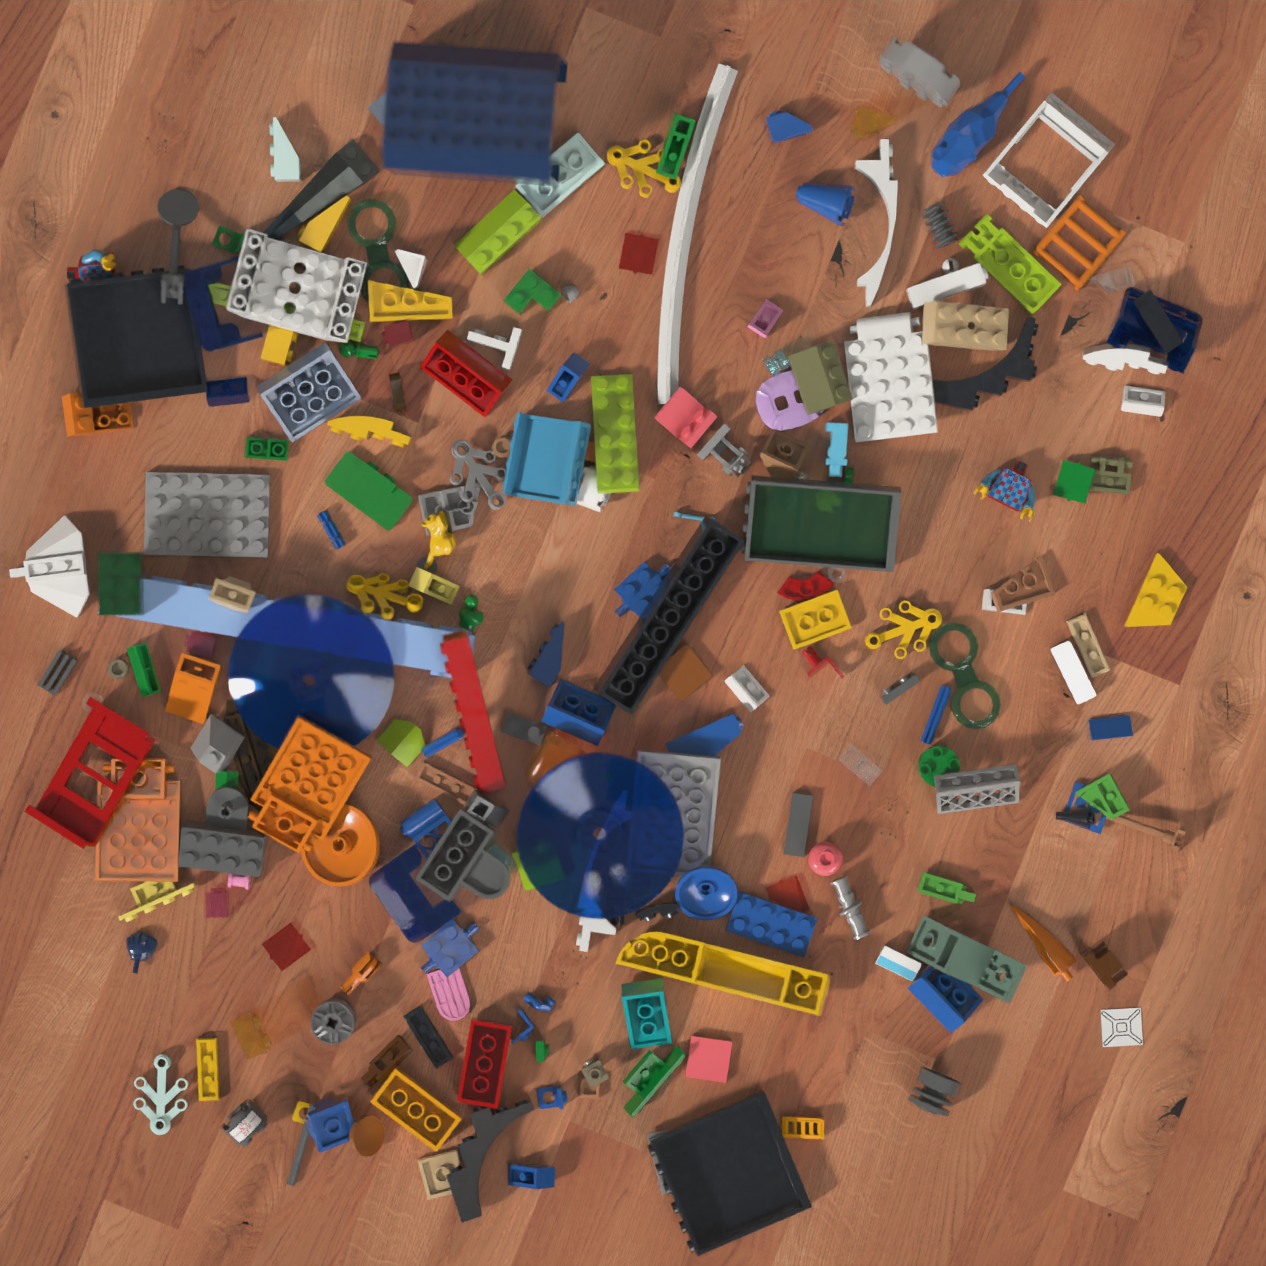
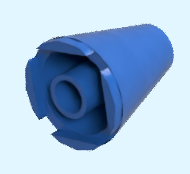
[796,183,855,226]

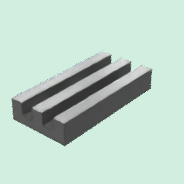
[38,650,77,696]

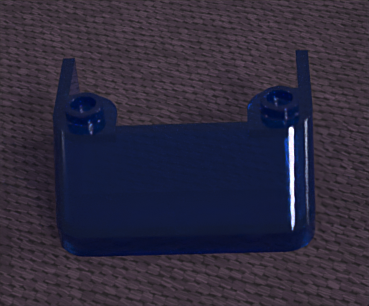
[183,255,264,351]

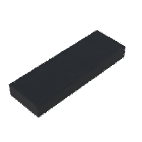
[1132,290,1183,354]
[403,1005,454,1069]

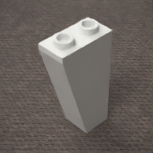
[906,263,988,310]

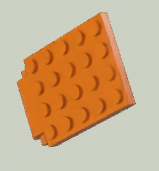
[247,715,372,853]
[95,758,181,882]

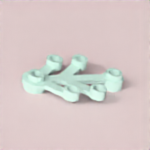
[133,1054,189,1135]

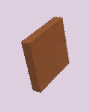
[658,644,713,702]

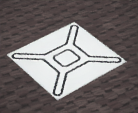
[1101,1008,1143,1047]

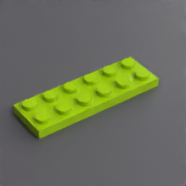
[591,374,640,494]

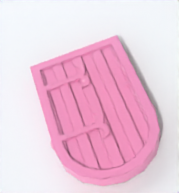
[427,968,470,1021]

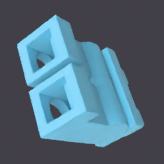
[825,423,848,477]

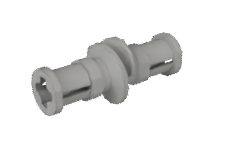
[830,875,871,940]

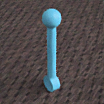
[674,512,716,521]

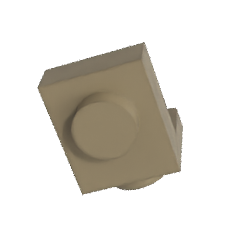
[581,1057,609,1087]

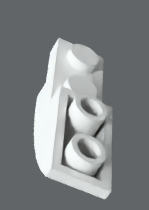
[1082,343,1167,374]

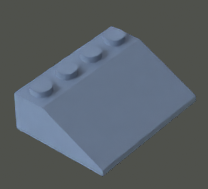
[256,342,362,442]

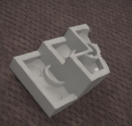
[418,483,482,536]

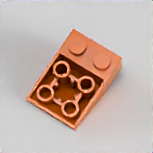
[62,392,134,437]
[165,653,224,724]

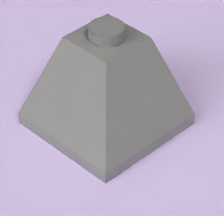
[191,714,245,773]

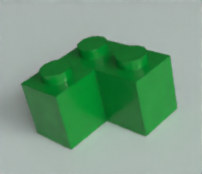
[503,268,562,315]

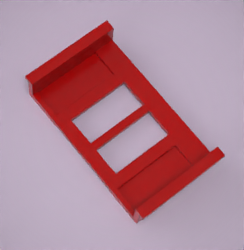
[25,697,156,849]

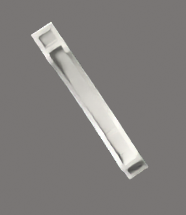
[855,139,898,307]
[576,789,632,952]

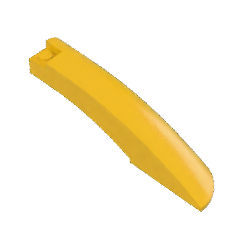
[616,932,830,1016]

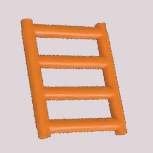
[1032,195,1126,291]

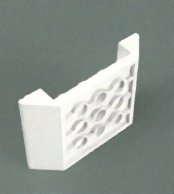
[226,229,367,343]

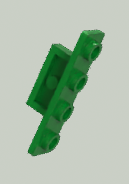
[623,1045,686,1118]

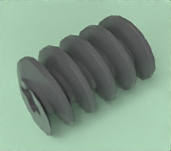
[922,202,958,249]

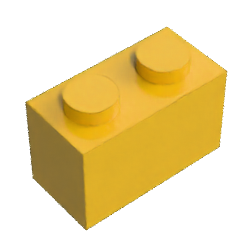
[261,325,299,366]

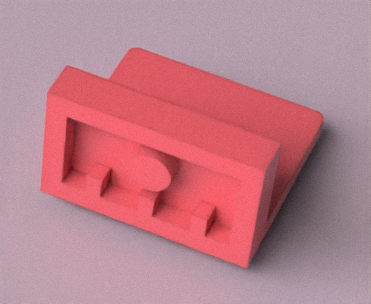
[655,387,717,448]

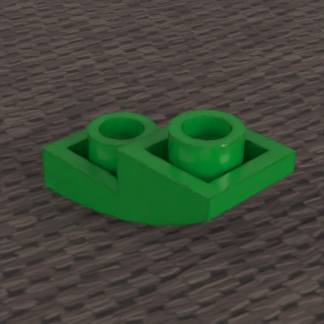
[244,437,289,461]

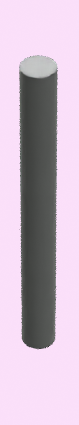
[287,1105,314,1186]

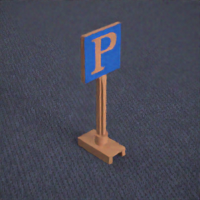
[1062,781,1186,851]

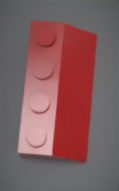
[420,330,513,417]

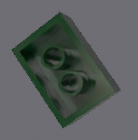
[98,552,144,616]

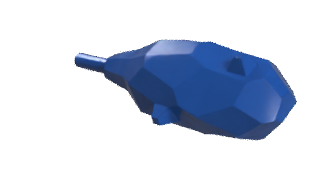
[931,72,1025,177]

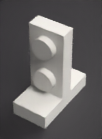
[467,327,522,370]

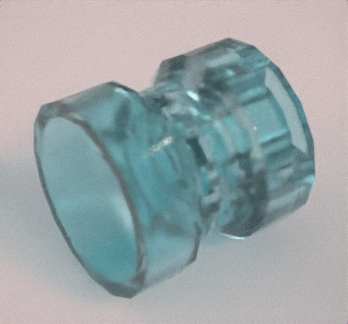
[763,349,791,377]

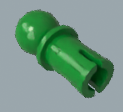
[339,341,379,360]

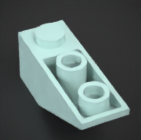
[270,117,301,182]

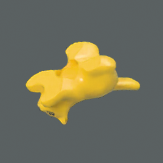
[421,510,456,569]

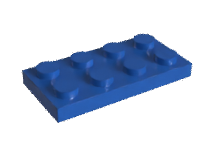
[726,891,818,957]

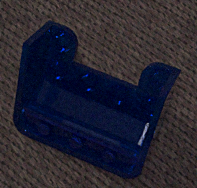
[1106,287,1203,374]
[369,843,464,943]

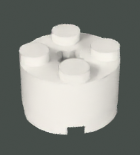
[577,465,611,513]

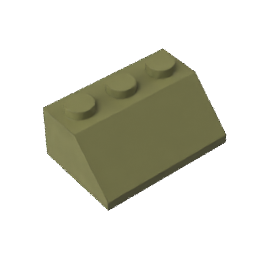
[788,341,853,415]

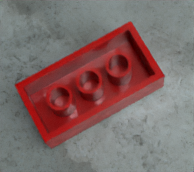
[457,1017,513,1109]

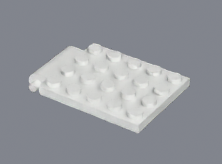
[844,312,938,443]

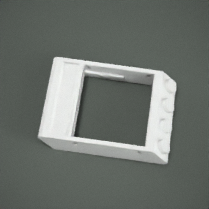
[983,92,1115,228]

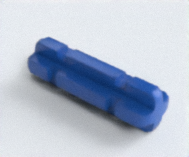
[317,510,346,549]

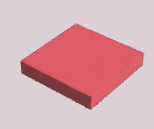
[685,1035,732,1083]

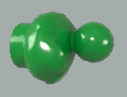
[459,594,484,631]

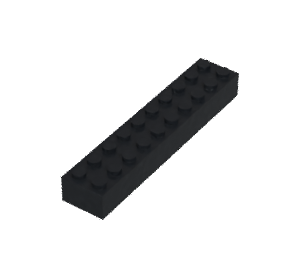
[593,516,745,715]

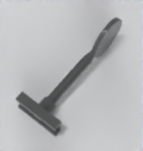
[157,189,199,304]

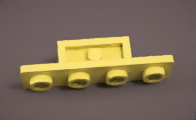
[119,882,198,922]

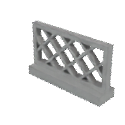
[934,764,1020,814]

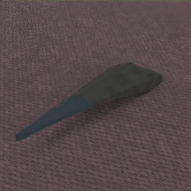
[264,139,380,240]

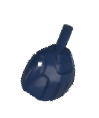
[126,932,157,974]

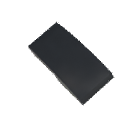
[636,903,680,922]

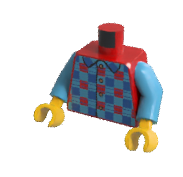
[67,249,116,282]
[973,460,1035,522]

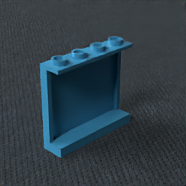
[502,412,591,507]

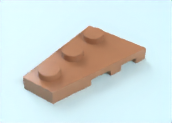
[991,555,1055,613]

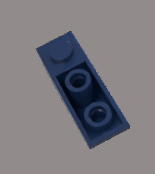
[528,622,565,687]

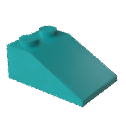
[621,978,672,1049]

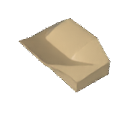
[209,576,256,613]

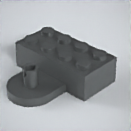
[178,786,267,877]
[415,809,511,902]

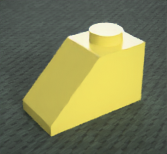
[408,567,460,605]

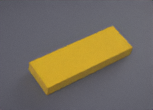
[196,1037,220,1101]

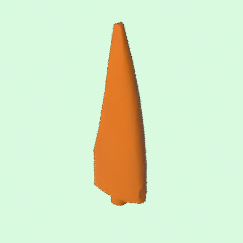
[1010,905,1077,982]

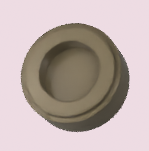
[108,659,129,679]

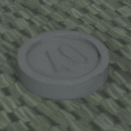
[416,557,437,574]

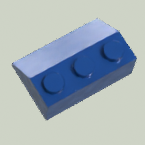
[541,679,616,746]
[908,965,983,1033]

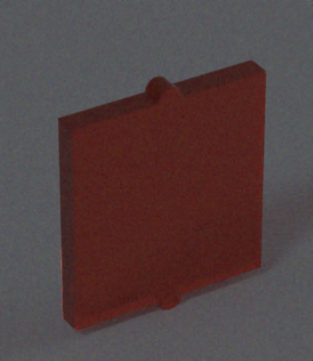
[619,233,659,275]
[765,876,810,912]
[262,923,311,971]

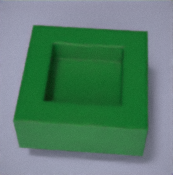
[536,1039,549,1062]

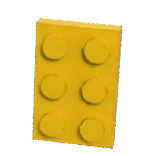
[779,590,852,650]

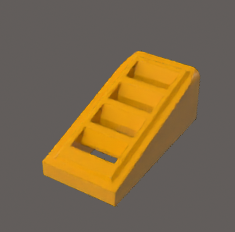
[782,1116,824,1139]

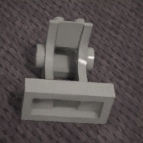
[697,424,751,477]

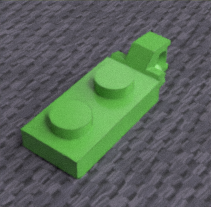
[917,872,976,904]

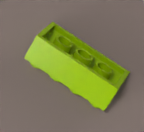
[454,190,542,276]

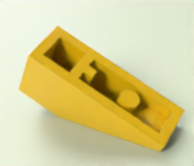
[298,196,351,253]

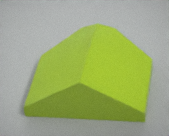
[376,719,426,767]

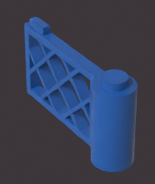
[400,798,452,859]

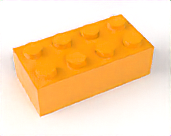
[370,1067,463,1152]

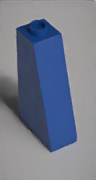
[665,713,744,756]

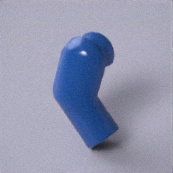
[523,992,556,1011]

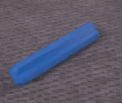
[921,685,952,744]
[422,728,464,757]

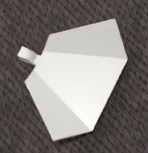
[9,515,90,618]

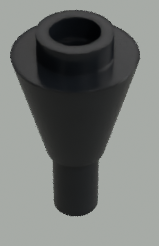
[1056,808,1095,829]

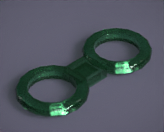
[348,199,408,302]
[929,622,1001,729]

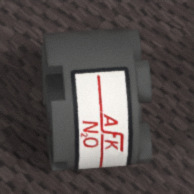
[220,1099,268,1147]

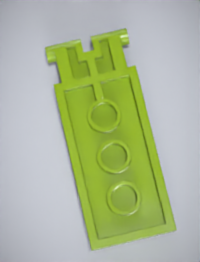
[958,214,1062,315]

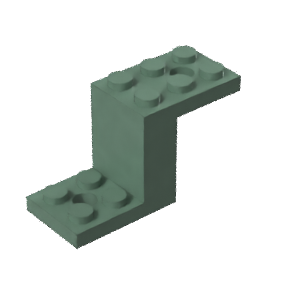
[906,915,1027,1004]

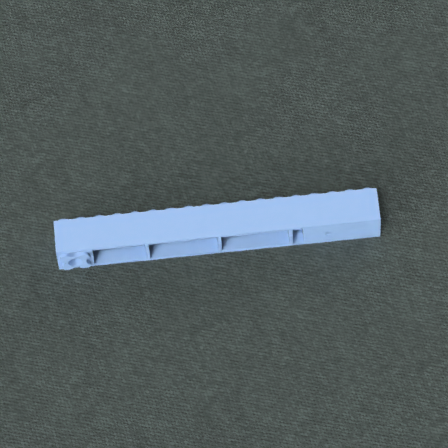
[98,574,476,678]

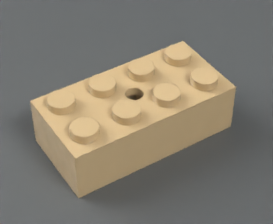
[922,301,1009,351]

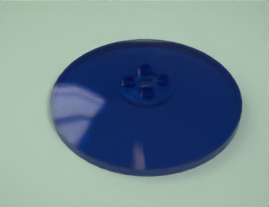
[228,594,395,749]
[517,752,684,919]

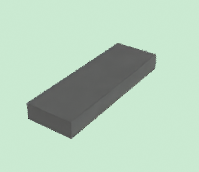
[783,793,813,857]

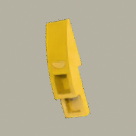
[327,416,412,448]

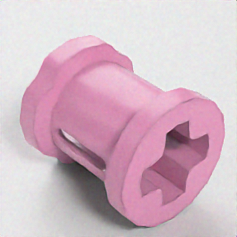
[228,873,251,890]

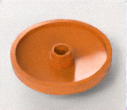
[301,804,380,886]

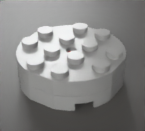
[879,37,961,108]

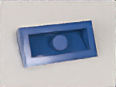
[1088,715,1133,741]

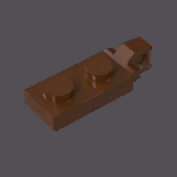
[362,1035,413,1087]

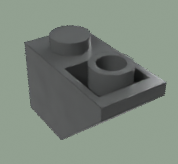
[463,789,509,828]

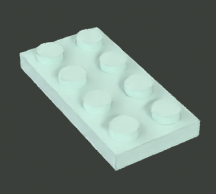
[516,133,605,218]

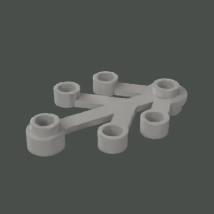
[449,440,507,510]

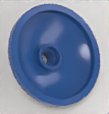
[675,866,737,920]

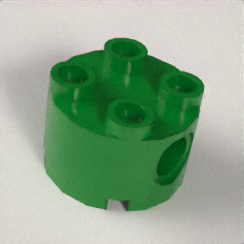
[917,746,960,787]

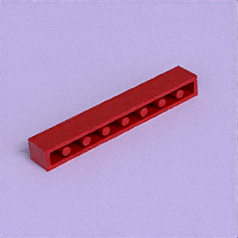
[439,629,506,793]

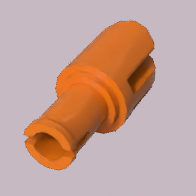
[340,951,383,996]

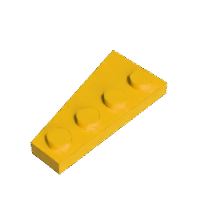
[367,280,453,322]

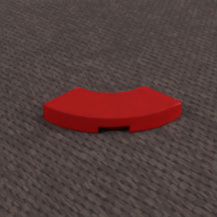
[777,571,834,601]

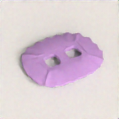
[755,370,824,431]

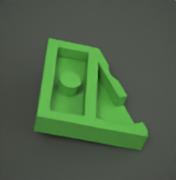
[1075,773,1131,820]

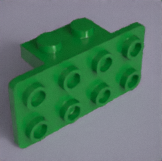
[325,451,413,531]

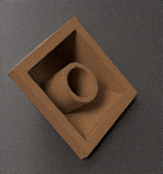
[760,429,810,478]

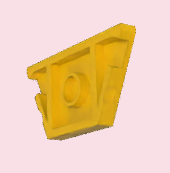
[1124,553,1187,627]

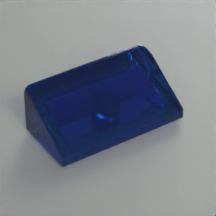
[206,377,249,407]

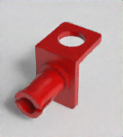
[801,646,844,679]

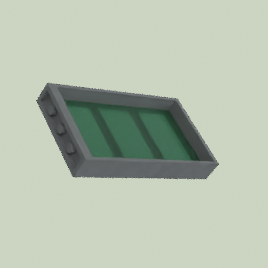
[741,475,902,572]

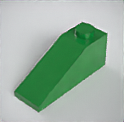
[656,112,696,180]

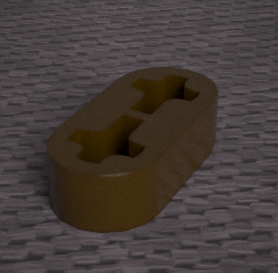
[389,372,406,412]

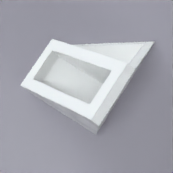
[395,249,427,290]

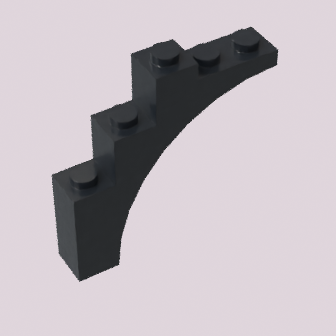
[932,317,1038,411]
[446,1099,535,1223]

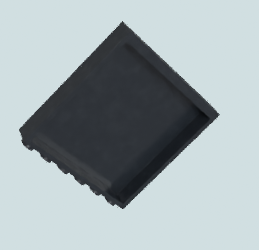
[64,265,208,409]
[647,1091,812,1256]

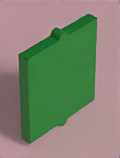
[1053,460,1096,504]

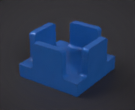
[305,1097,354,1153]

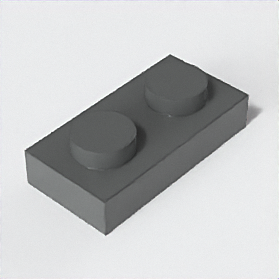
[881,674,920,705]
[501,713,547,745]

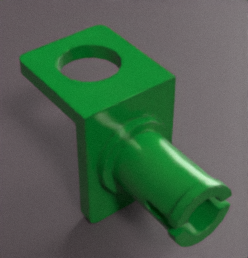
[212,226,245,254]

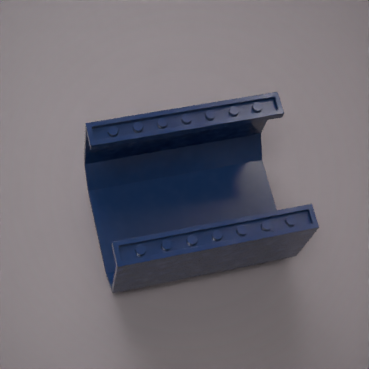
[382,42,568,187]

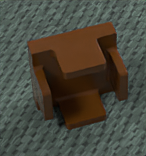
[1080,940,1128,990]

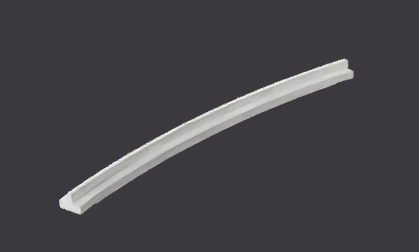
[658,63,738,405]

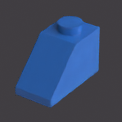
[766,110,813,144]
[547,352,590,402]
[508,1164,555,1189]

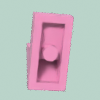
[748,299,783,338]

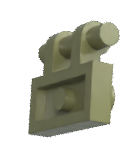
[1090,454,1133,495]

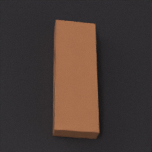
[414,761,479,805]

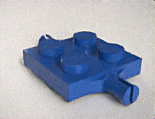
[614,562,671,617]
[420,919,480,977]

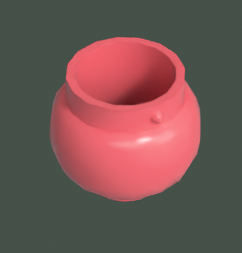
[808,841,843,876]

